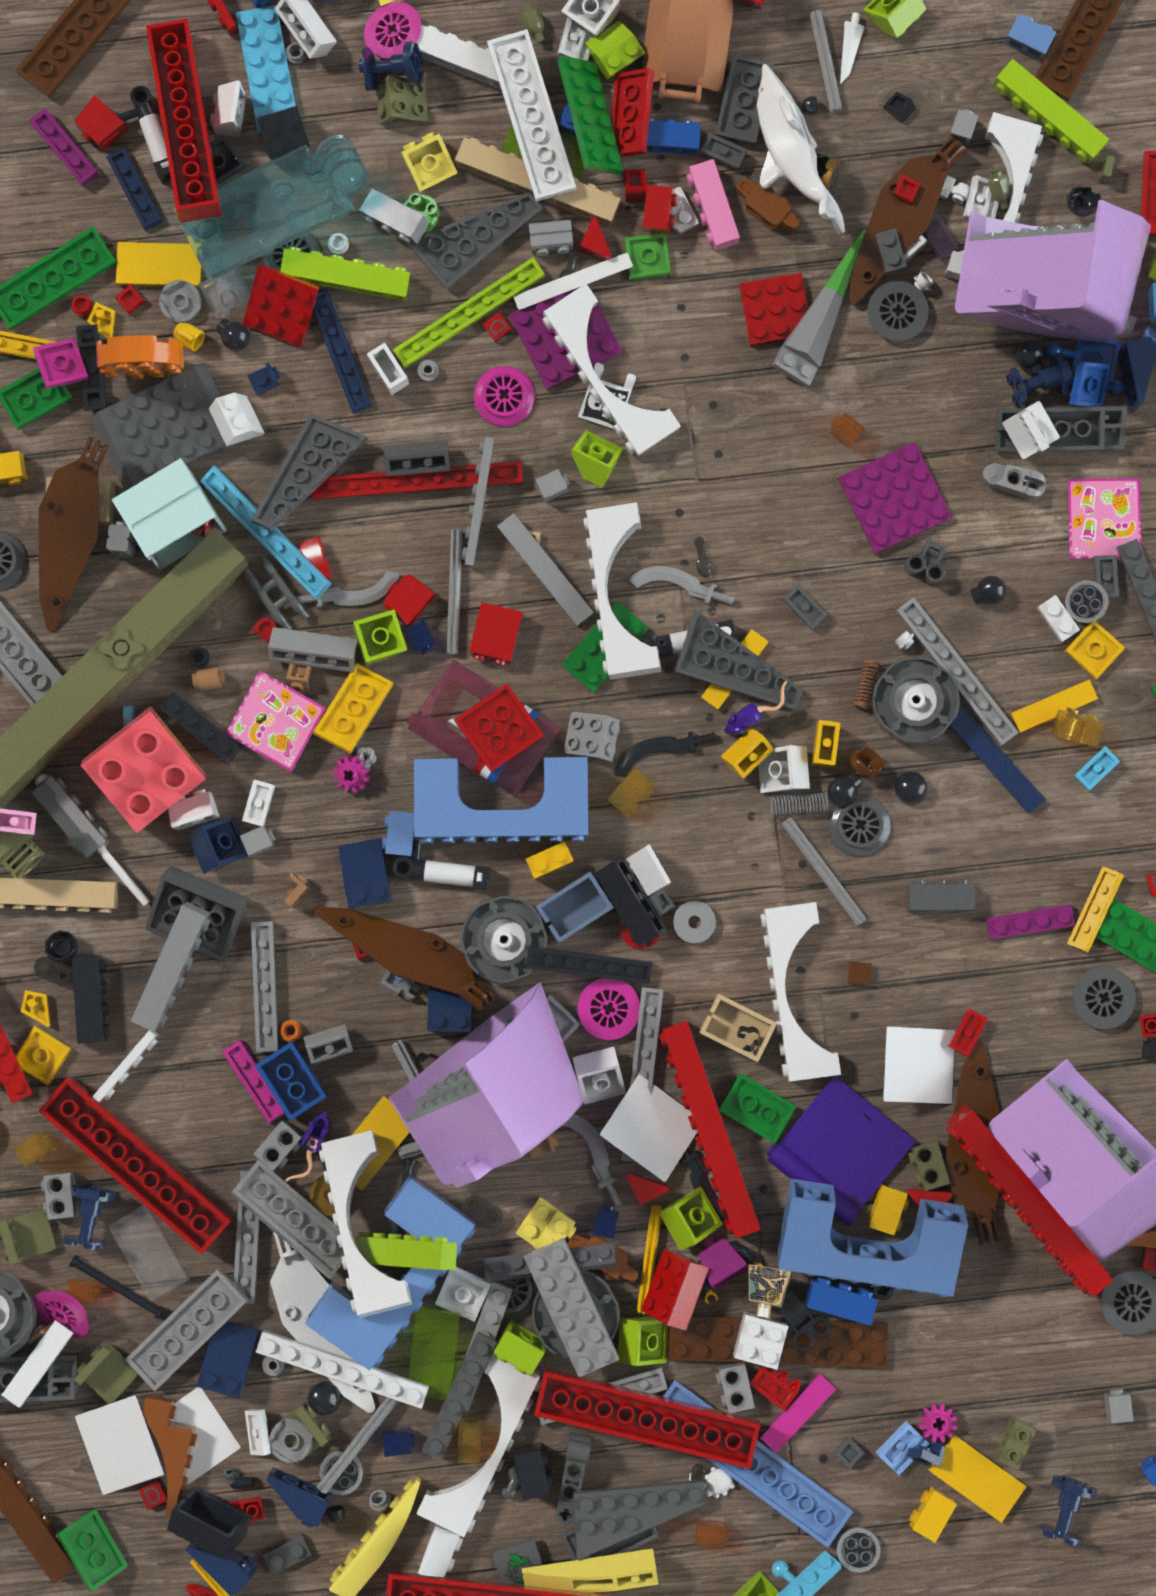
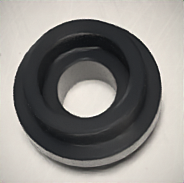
[188,647,210,668]

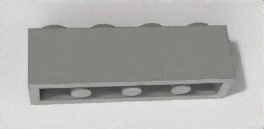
[268,627,358,672]

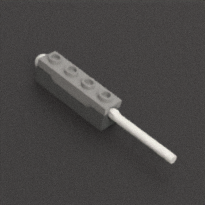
[31,774,151,907]

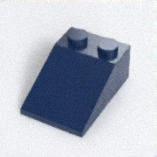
[1118,337,1156,414]
[339,838,393,909]
[427,970,473,1032]
[197,1321,259,1398]
[266,1467,333,1528]
[185,1542,257,1596]

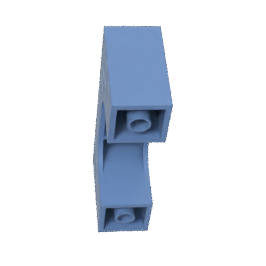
[414,757,588,844]
[305,1174,475,1371]
[778,1178,968,1297]

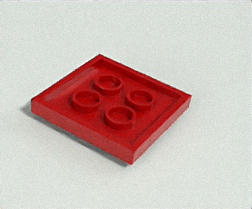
[243,264,319,347]
[739,273,808,347]
[454,683,544,773]

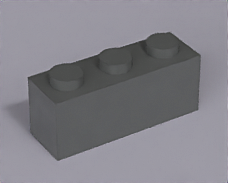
[384,440,450,476]
[907,880,975,911]

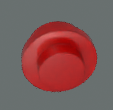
[71,295,93,317]

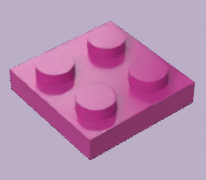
[33,338,88,389]

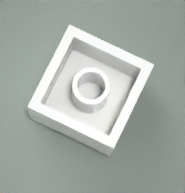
[733,1311,788,1370]

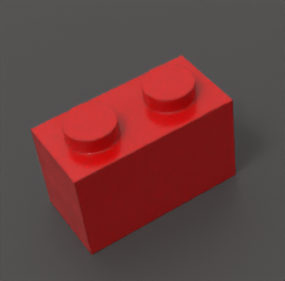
[642,185,678,234]

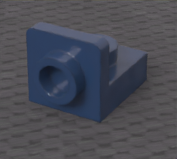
[247,362,281,396]
[907,1443,945,1467]

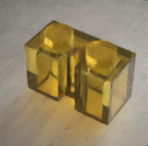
[1051,707,1105,748]
[607,768,654,818]
[13,1132,57,1167]

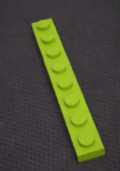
[393,257,545,369]

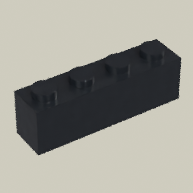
[159,692,242,764]
[594,857,667,947]
[71,955,110,1044]

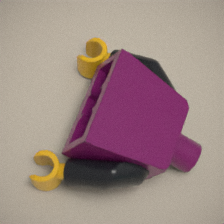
[698,1234,764,1304]

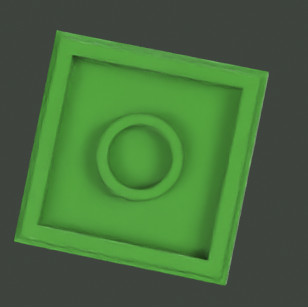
[624,233,671,280]

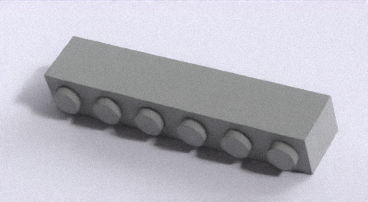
[131,902,211,1032]

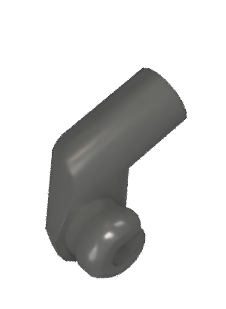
[502,1465,521,1499]

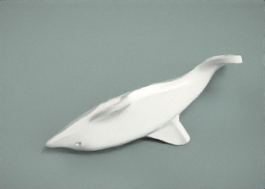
[757,64,845,235]

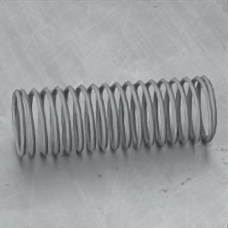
[770,793,828,815]

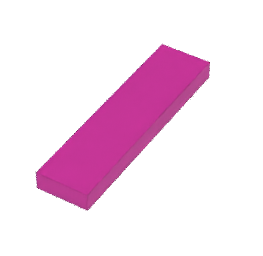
[222,1040,285,1124]
[760,1373,836,1453]

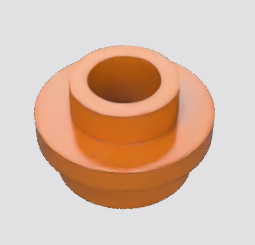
[280,1020,302,1042]

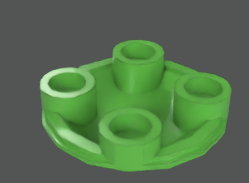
[403,193,439,234]

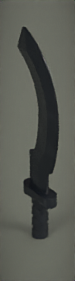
[614,731,716,777]
[679,1148,728,1220]

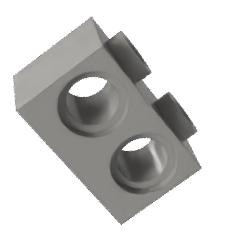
[254,1119,303,1171]
[41,1171,78,1220]
[715,1362,755,1414]

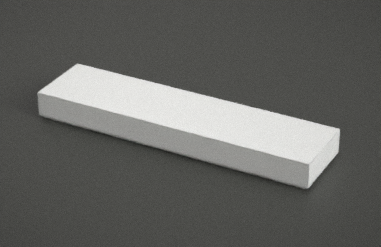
[2,1320,74,1408]

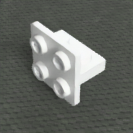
[1002,401,1060,459]

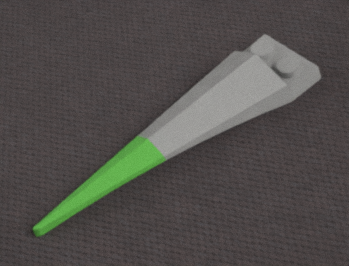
[772,230,865,388]

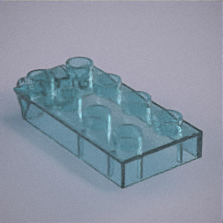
[173,135,368,281]

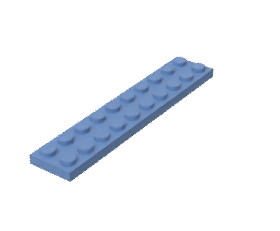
[663,1379,853,1548]

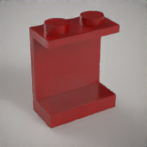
[469,602,523,666]

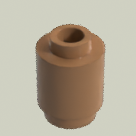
[192,667,225,692]

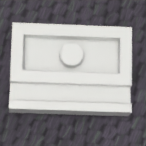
[557,17,595,61]
[963,175,999,219]

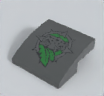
[492,1537,543,1585]

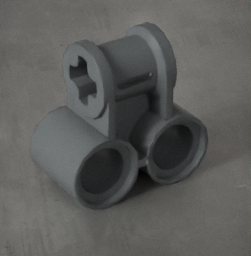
[904,538,948,585]

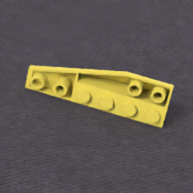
[329,1476,422,1596]
[522,1549,658,1593]

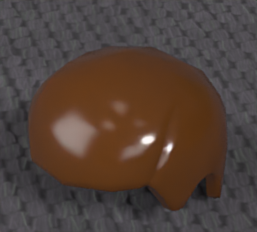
[850,747,884,778]

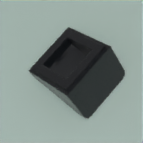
[883,91,915,123]

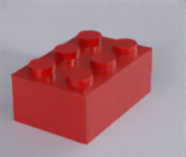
[641,1249,709,1330]

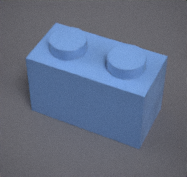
[1004,14,1056,62]
[382,811,415,857]

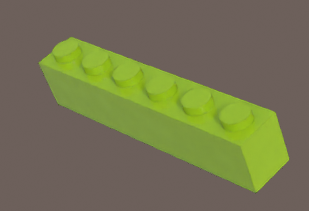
[993,59,1109,165]
[280,247,410,302]
[353,1232,457,1270]

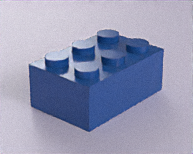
[255,1041,329,1121]
[803,1275,878,1326]

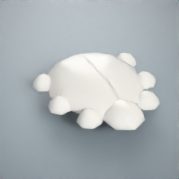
[704,1467,735,1499]

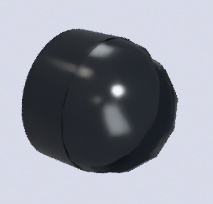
[802,96,817,114]
[327,1505,345,1524]

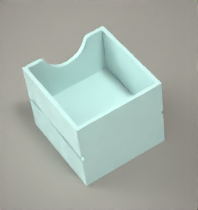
[111,458,227,571]

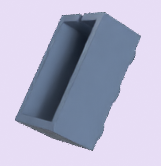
[535,872,614,943]

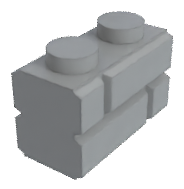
[529,220,573,256]
[106,522,137,559]
[303,1024,353,1065]

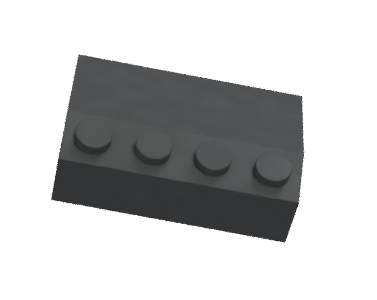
[145,865,250,962]

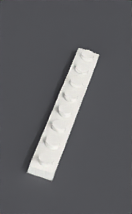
[256,1330,429,1409]

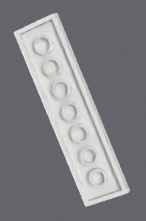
[487,29,576,202]

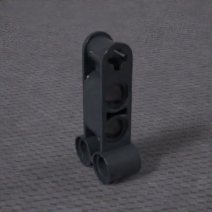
[778,1286,831,1353]

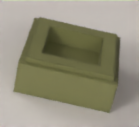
[1099,155,1115,184]

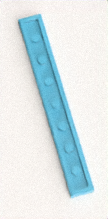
[200,466,332,599]

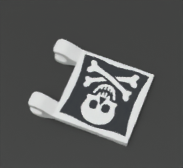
[578,363,636,429]

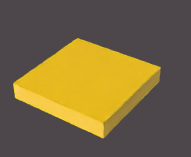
[1064,621,1125,680]
[16,1026,72,1085]

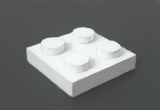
[435,1267,492,1322]

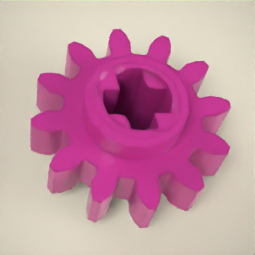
[332,755,371,793]
[918,1402,957,1443]

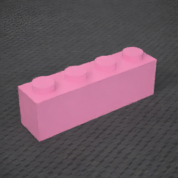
[686,159,740,251]

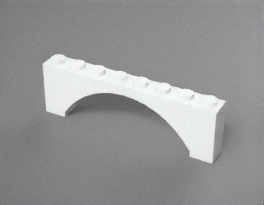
[944,112,1043,281]
[542,284,681,457]
[584,502,661,680]
[760,902,841,1082]
[319,1130,412,1318]
[417,1350,542,1537]

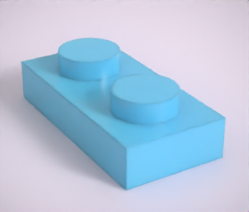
[1073,746,1120,791]

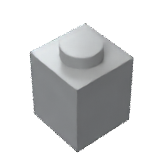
[948,109,978,146]
[535,469,570,503]
[240,826,276,857]
[1104,1388,1134,1423]

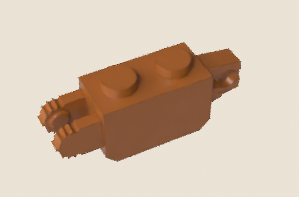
[736,178,800,234]
[568,1233,639,1282]

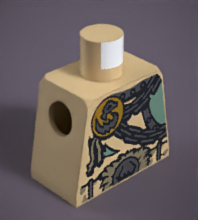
[749,1264,792,1319]

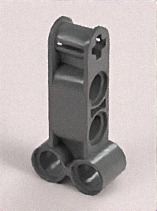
[556,1432,591,1525]

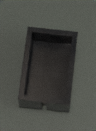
[167,1487,251,1560]

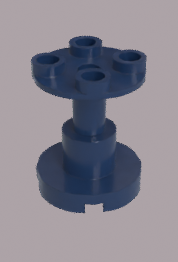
[358,41,424,91]
[1006,353,1074,408]
[63,1185,116,1250]
[1039,1475,1097,1546]

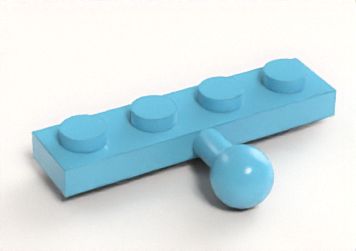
[772,1551,842,1596]

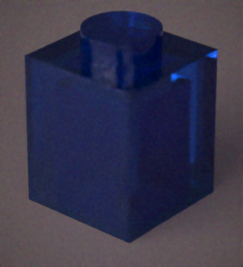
[405,620,436,655]
[592,1204,619,1239]
[382,1427,416,1457]

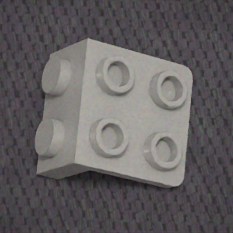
[564,712,620,762]

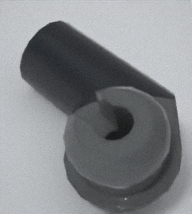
[223,1467,254,1489]

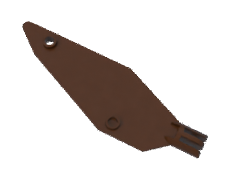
[849,136,967,305]
[39,436,109,631]
[315,906,494,1011]
[944,1040,1000,1245]

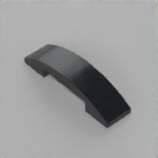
[76,324,106,411]

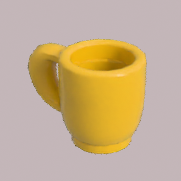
[173,322,205,352]

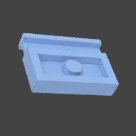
[876,1421,929,1475]

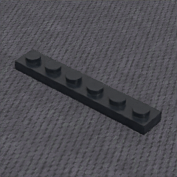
[523,946,653,984]

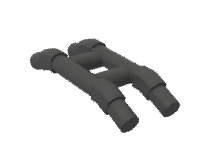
[243,556,310,630]

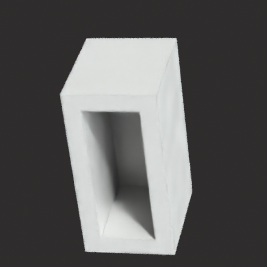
[367,343,409,395]

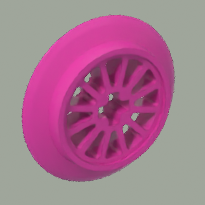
[364,2,421,58]
[474,366,535,426]
[578,978,640,1040]
[33,1291,89,1338]

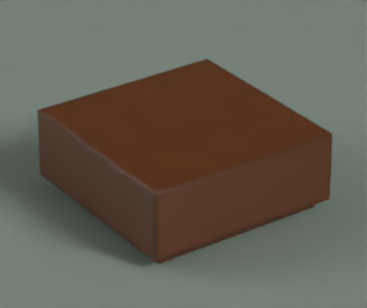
[848,961,872,985]

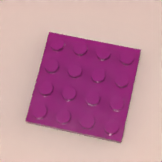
[509,284,622,390]
[838,442,952,555]

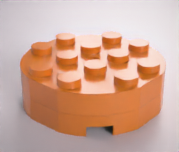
[96,335,184,380]

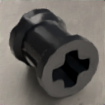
[871,1285,893,1301]

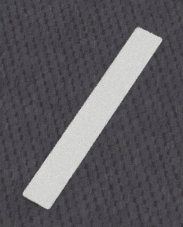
[514,253,633,310]

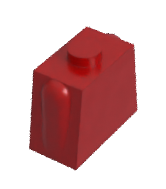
[74,95,128,151]
[383,574,436,628]

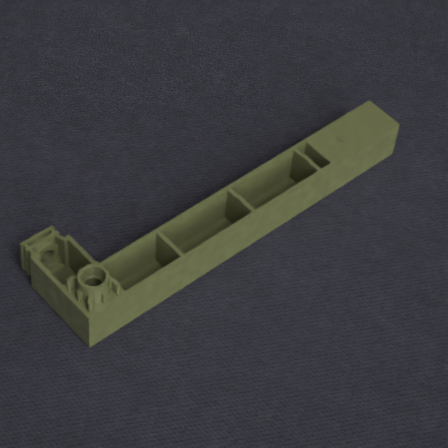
[0,528,249,879]

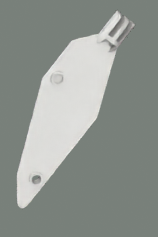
[270,1232,375,1413]

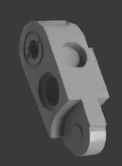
[982,463,1046,500]

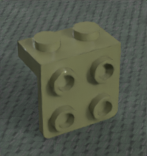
[376,75,428,126]
[0,1208,57,1265]
[74,1343,139,1404]
[271,1402,331,1463]

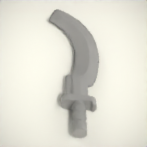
[628,566,734,605]
[295,571,400,608]
[562,1114,622,1207]

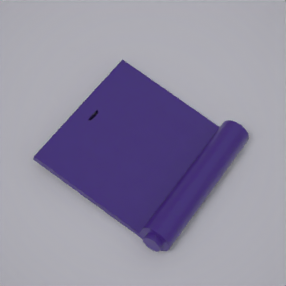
[766,1075,916,1226]

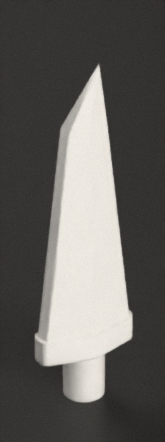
[840,13,865,84]

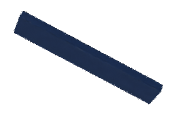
[313,289,373,414]
[949,705,1045,814]

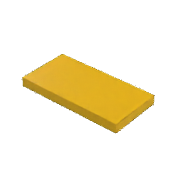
[116,242,203,288]
[313,663,393,755]
[352,1095,410,1191]
[928,1433,1027,1523]

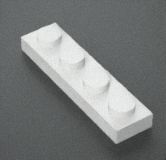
[93,1030,159,1102]

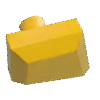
[87,302,116,339]
[21,990,51,1027]

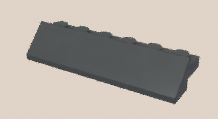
[994,406,1126,452]
[0,1356,79,1403]

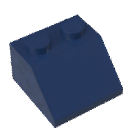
[187,816,248,874]

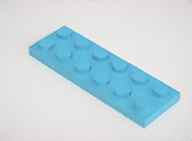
[235,5,296,135]

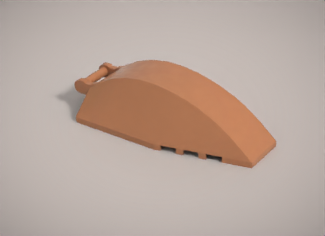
[641,0,733,105]

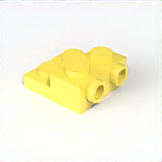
[400,132,457,192]
[516,1197,577,1249]

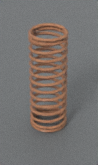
[853,660,880,709]

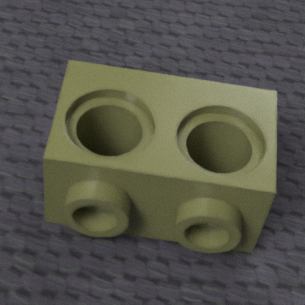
[908,1140,950,1191]
[994,1416,1036,1470]

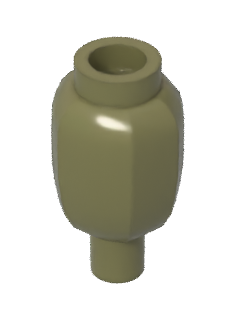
[520,4,545,44]
[988,169,1011,210]

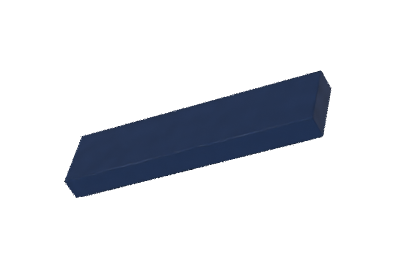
[106,147,164,231]

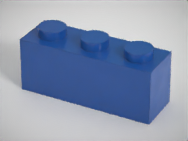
[646,118,701,156]

